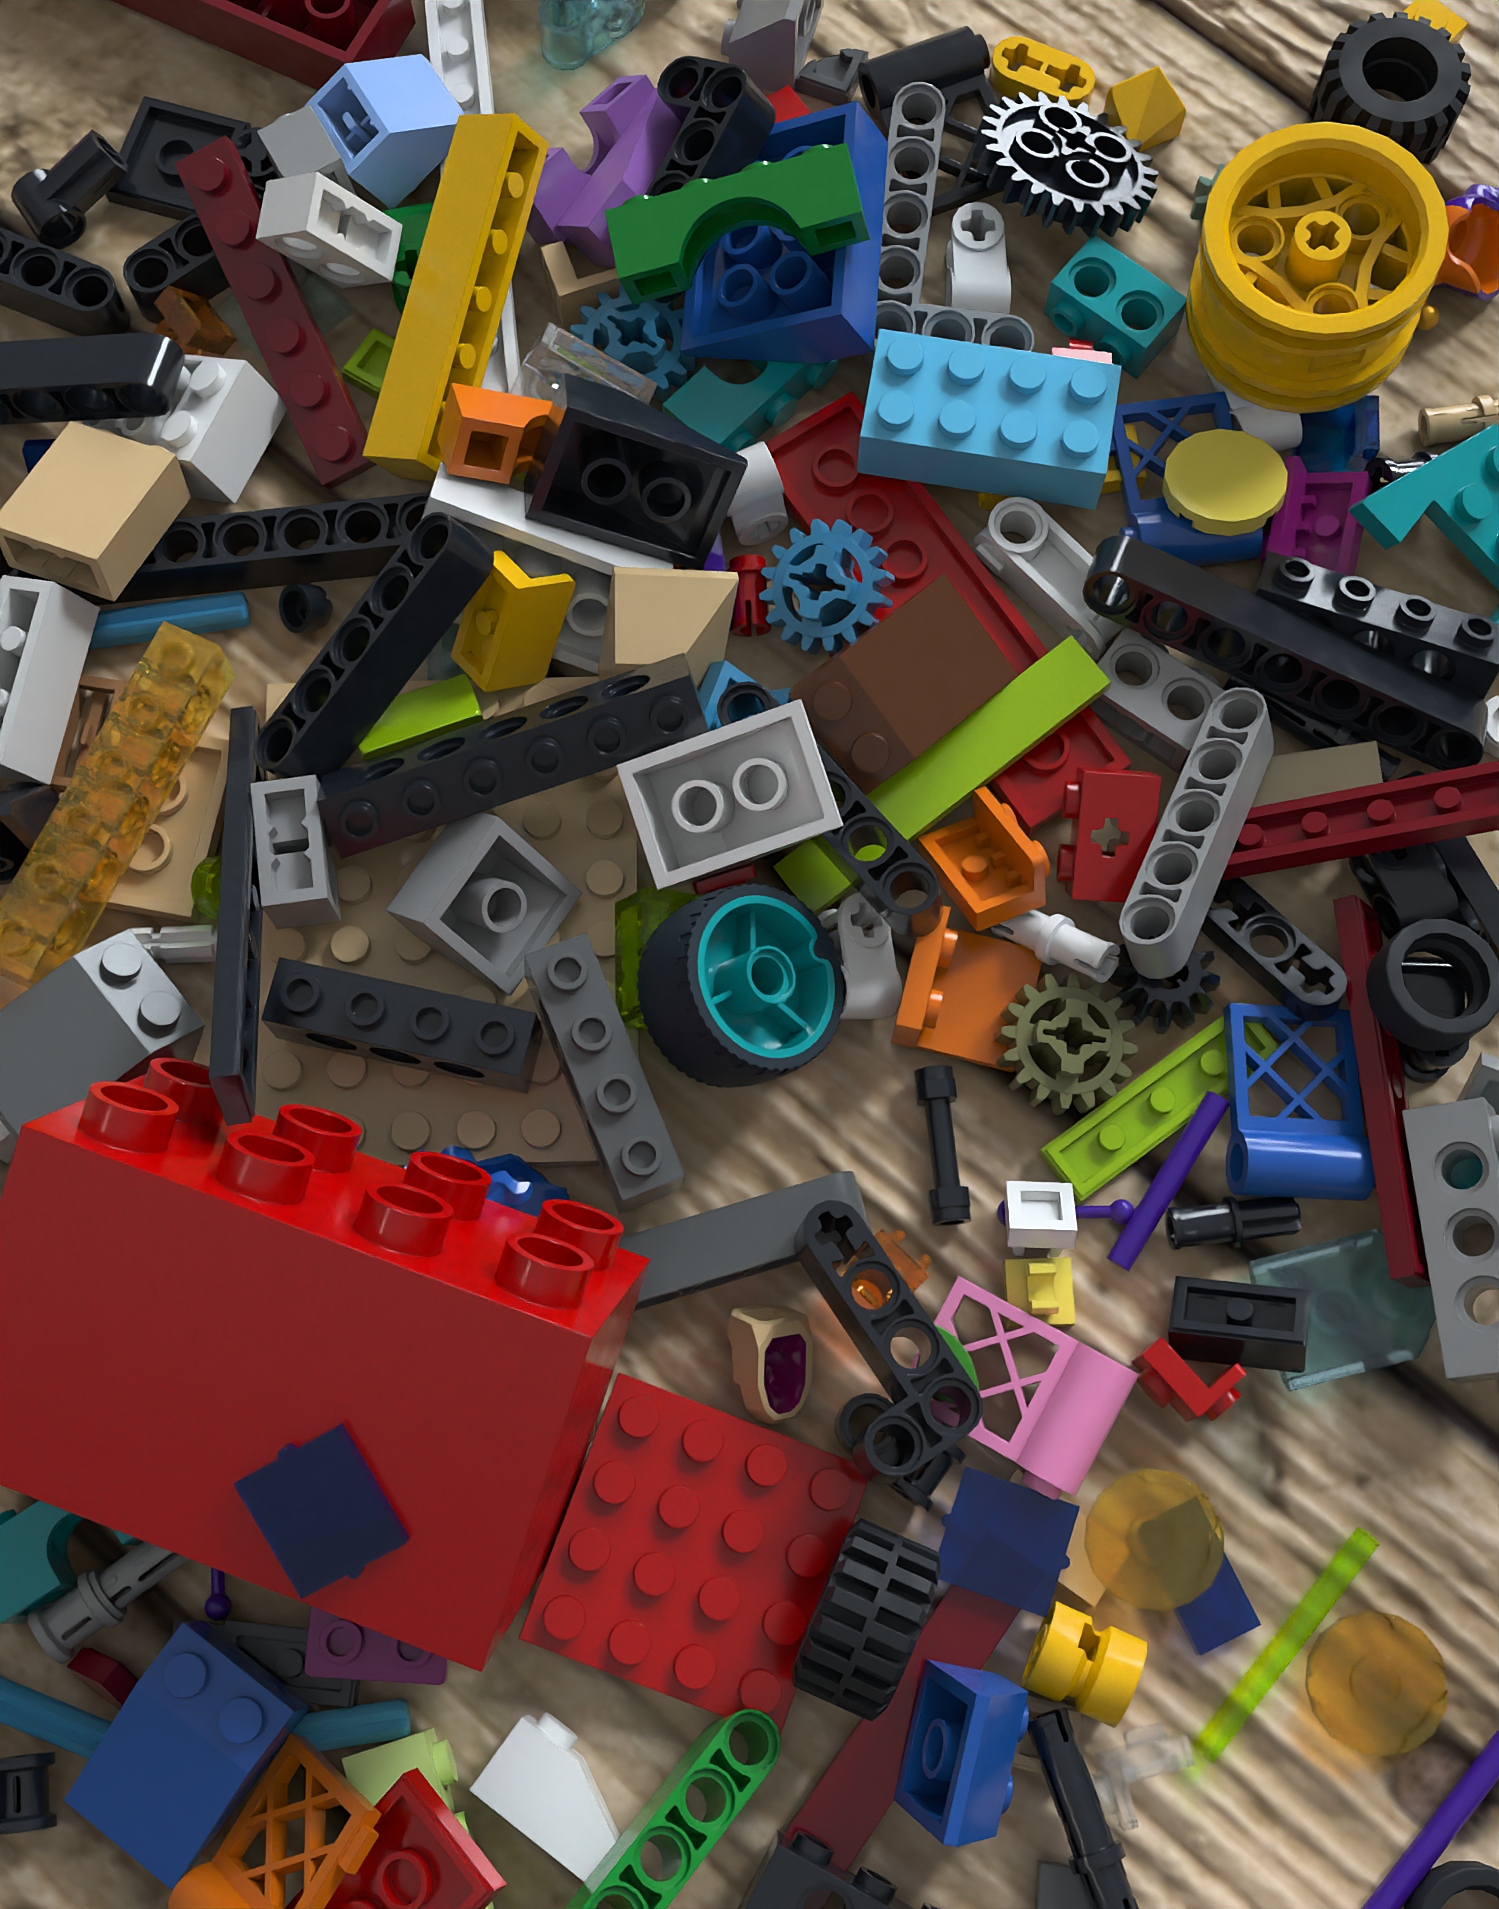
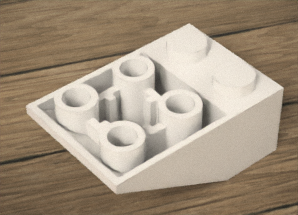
[82,354,287,504]

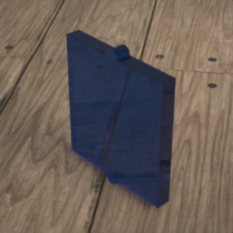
[233,1423,410,1599]
[938,1466,1080,1618]

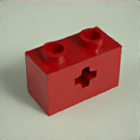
[1056,766,1161,903]

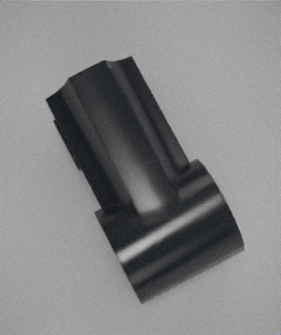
[11,130,129,249]

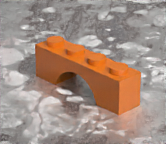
[437,383,553,484]

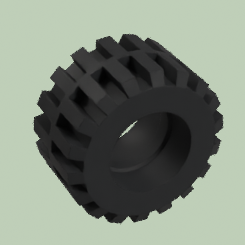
[1309,12,1471,165]
[792,1518,941,1722]

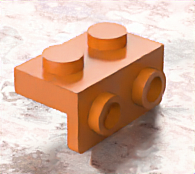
[918,786,1050,932]

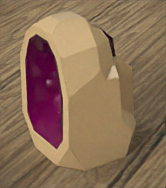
[727,1304,813,1425]

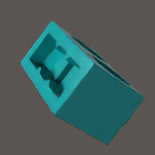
[1044,235,1187,379]

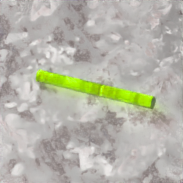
[1191,1527,1380,1764]

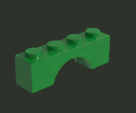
[605,142,870,305]

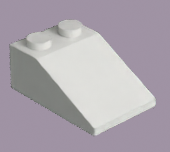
[616,699,844,890]

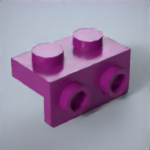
[1260,456,1373,576]
[304,1606,449,1685]

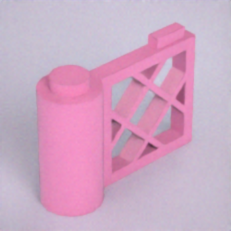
[910,1276,1139,1501]

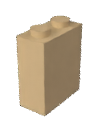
[0,421,191,602]

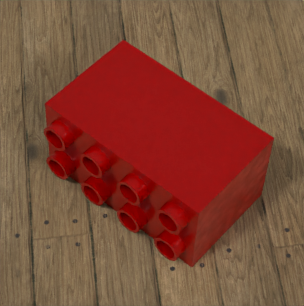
[0,1058,651,1672]

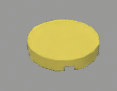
[1162,429,1288,536]

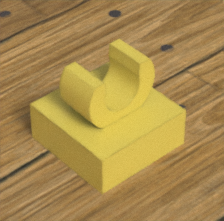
[1002,1257,1076,1329]

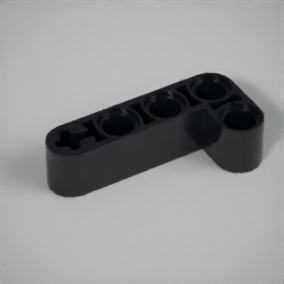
[645,56,776,303]
[794,1200,983,1485]

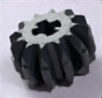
[1108,934,1220,1035]

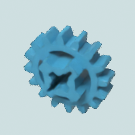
[569,286,697,405]
[759,519,895,655]

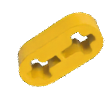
[990,36,1095,109]

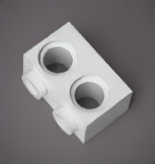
[256,172,403,288]

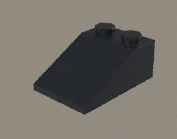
[523,372,748,570]

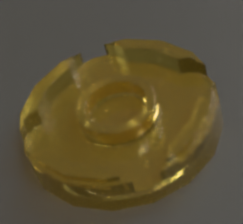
[1084,1469,1225,1611]
[1305,1611,1448,1756]

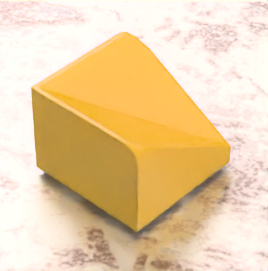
[1103,65,1186,153]

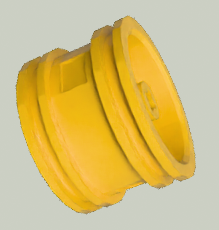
[1185,122,1449,414]

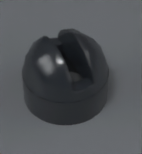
[279,583,333,633]

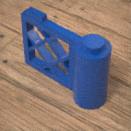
[1109,391,1263,567]
[1223,1003,1376,1201]

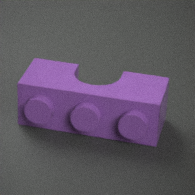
[526,74,655,245]

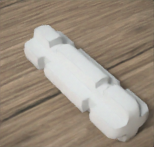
[130,924,218,964]

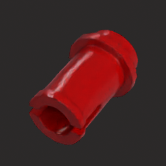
[726,554,772,637]

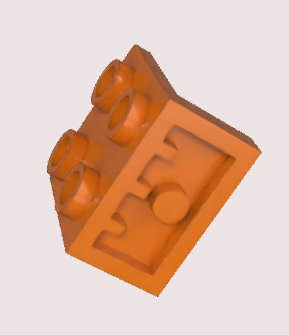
[891,906,1042,1072]

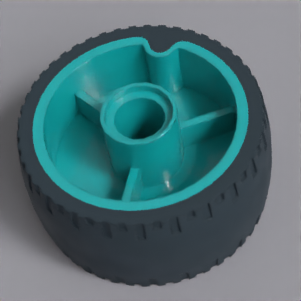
[637,883,845,1088]

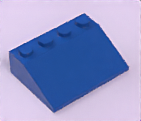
[680,101,888,363]

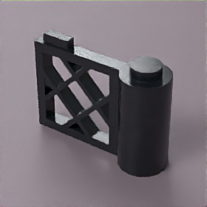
[858,26,1005,217]

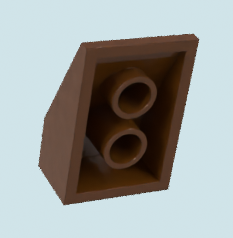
[788,573,1018,795]

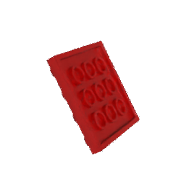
[518,1372,868,1736]

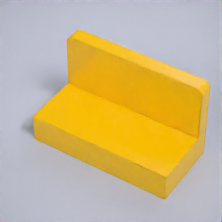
[451,550,576,693]

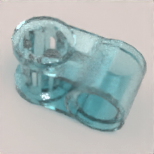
[538,0,645,70]

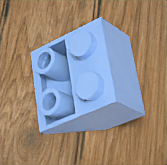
[305,54,465,209]

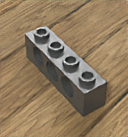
[524,933,686,1214]

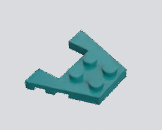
[1348,423,1499,623]

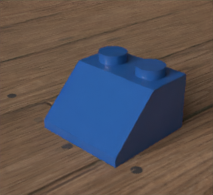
[893,1659,1029,1847]

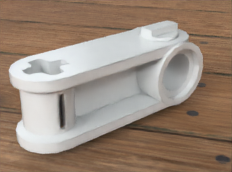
[974,496,1125,661]

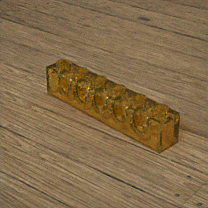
[0,621,236,989]

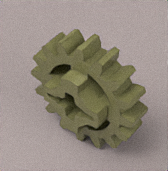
[994,972,1138,1115]

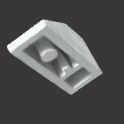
[469,1712,620,1882]

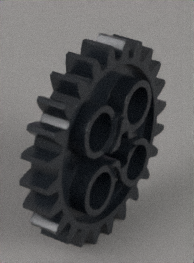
[972,92,1158,238]

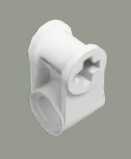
[945,202,1011,314]
[726,441,789,546]
[816,893,902,1020]

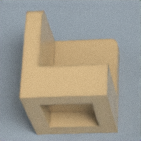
[540,241,622,328]

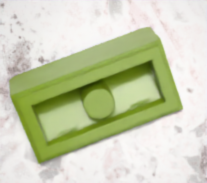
[358,673,484,761]

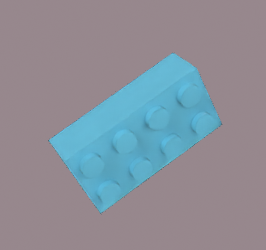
[857,329,1122,510]

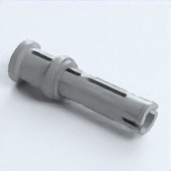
[28,1541,189,1664]

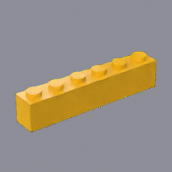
[362,113,549,481]

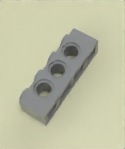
[1402,1097,1499,1384]

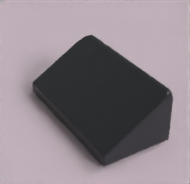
[1168,1276,1311,1373]

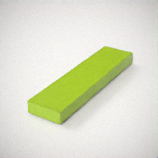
[1038,1001,1279,1205]

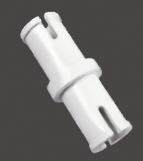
[991,910,1120,983]

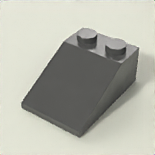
[0,929,205,1141]

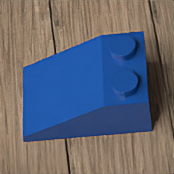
[64,1620,311,1891]

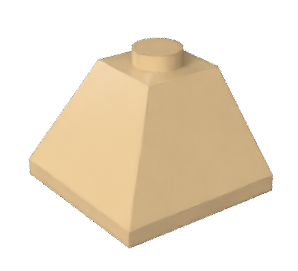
[598,566,739,693]

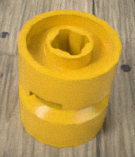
[1021,1601,1147,1728]

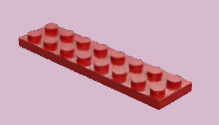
[765,391,1132,836]

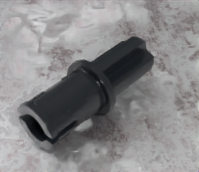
[1165,1195,1301,1250]

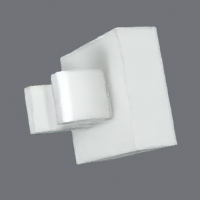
[1004,1181,1077,1257]

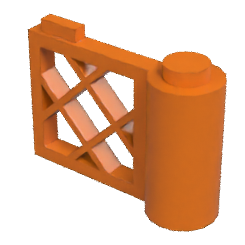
[168,1733,382,1909]

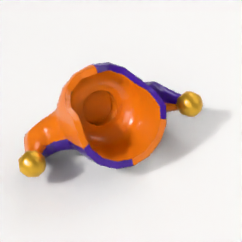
[1417,184,1499,330]

